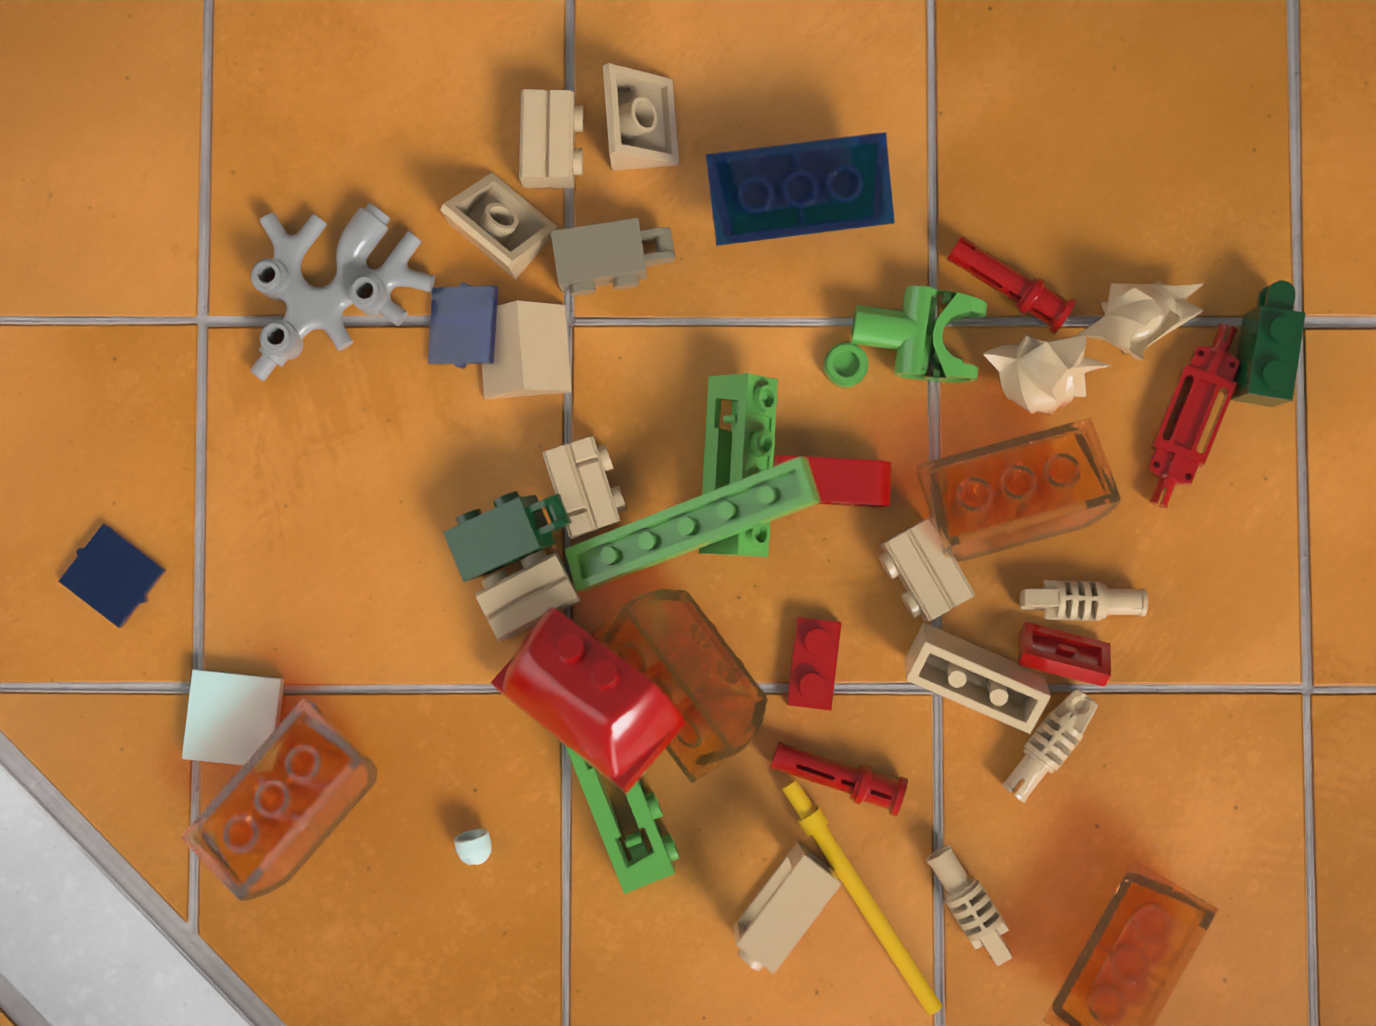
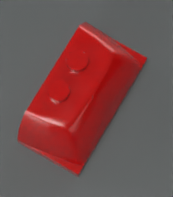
[491,607,686,794]

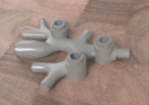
[250,203,435,381]

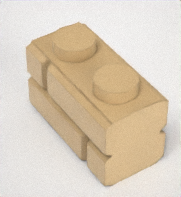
[519,89,584,189]
[542,436,627,539]
[879,517,976,621]
[475,549,582,642]

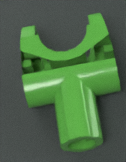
[850,286,987,383]

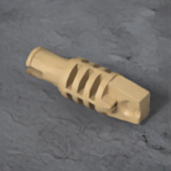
[1020,580,1148,621]
[1001,689,1098,803]
[926,845,1013,966]

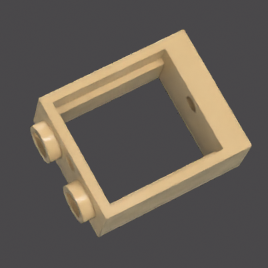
[733,842,842,974]

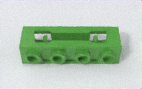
[699,373,778,557]
[565,745,680,894]

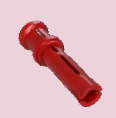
[946,236,1077,334]
[770,741,908,817]

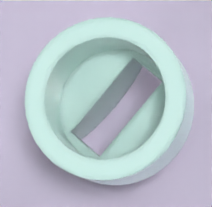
[453,828,492,865]

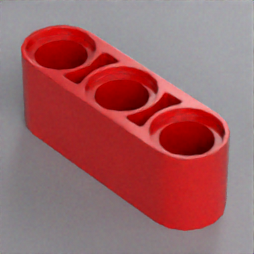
[773,455,892,507]

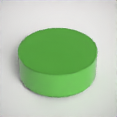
[823,342,869,388]

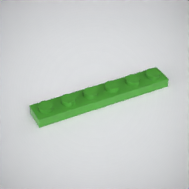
[565,456,821,592]

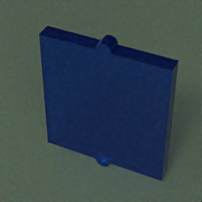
[428,282,498,369]
[58,523,166,628]

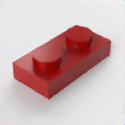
[786,617,842,711]
[1018,621,1111,687]

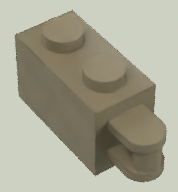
[550,218,676,296]

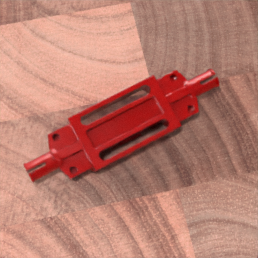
[1147,323,1240,509]

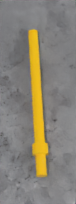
[781,779,943,1015]

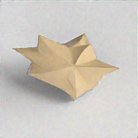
[1077,279,1204,360]
[983,334,1111,415]

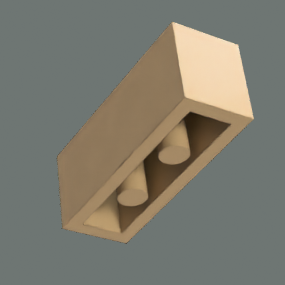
[904,622,1051,734]

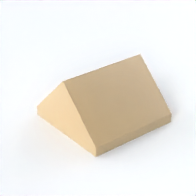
[603,63,679,171]
[440,173,559,280]
[478,300,572,400]

